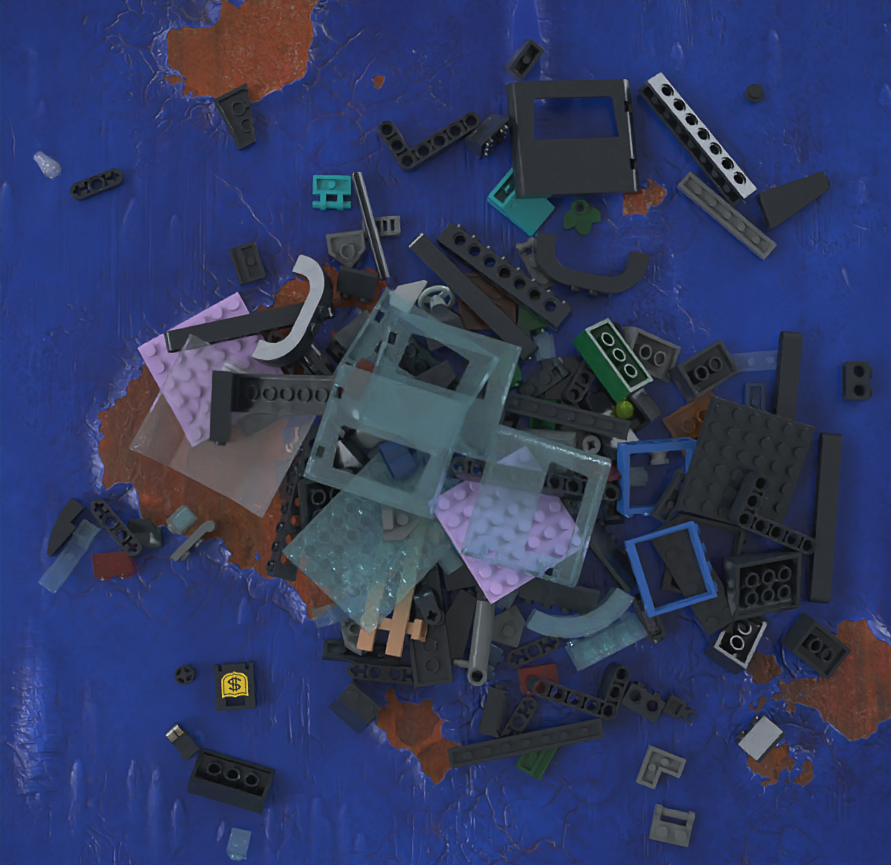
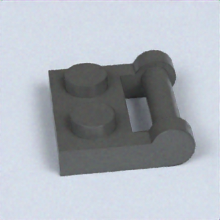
[649,804,695,847]

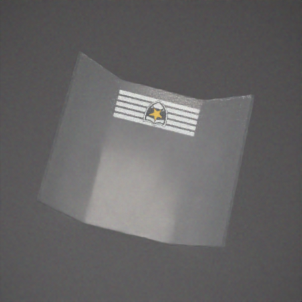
[129,334,317,518]

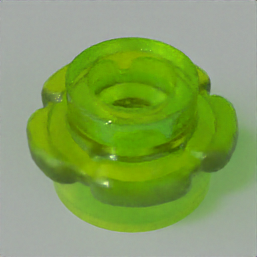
[615,401,634,420]

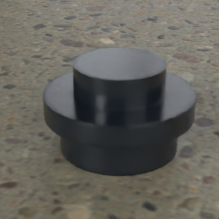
[745,84,764,103]

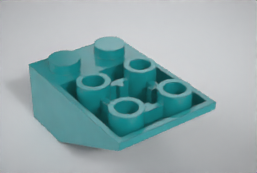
[487,168,555,237]

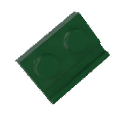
[515,747,558,781]

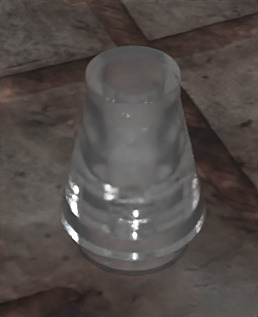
[33,151,61,179]

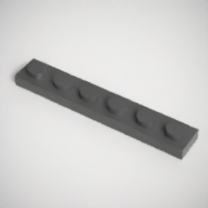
[677,172,777,260]

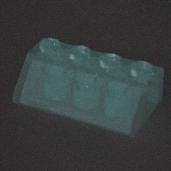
[564,611,648,671]

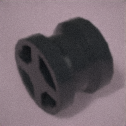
[174,664,196,685]

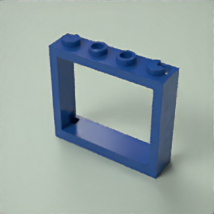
[617,437,697,517]
[624,521,718,617]

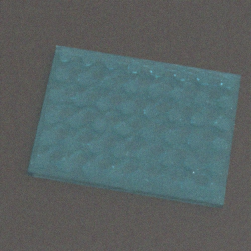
[282,452,454,635]

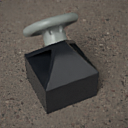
[418,285,469,351]

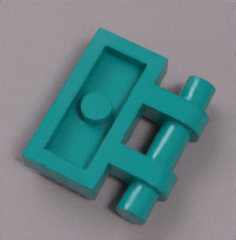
[313,175,352,211]

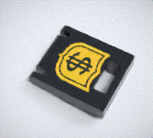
[214,661,256,711]

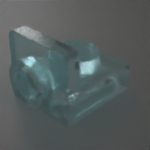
[226,828,252,861]

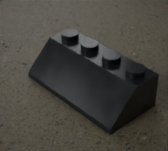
[578,517,637,593]
[519,576,601,618]
[187,748,276,814]

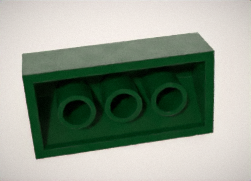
[572,318,653,404]

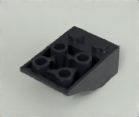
[464,113,509,160]

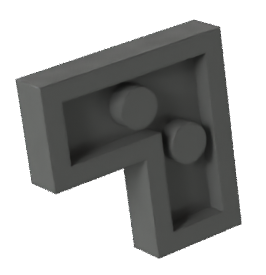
[635,745,686,789]

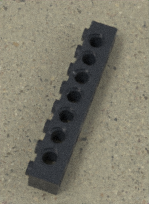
[638,72,757,208]
[437,222,572,333]
[266,423,332,582]

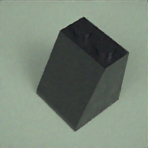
[325,310,386,377]
[329,679,383,733]

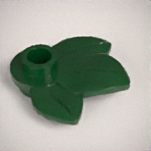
[563,198,601,236]

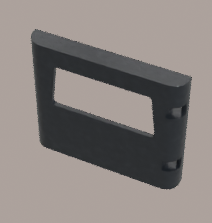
[505,79,641,199]

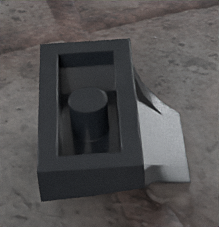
[123,518,163,548]

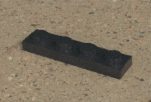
[322,639,400,667]

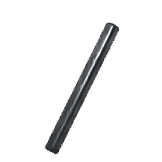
[351,171,390,281]

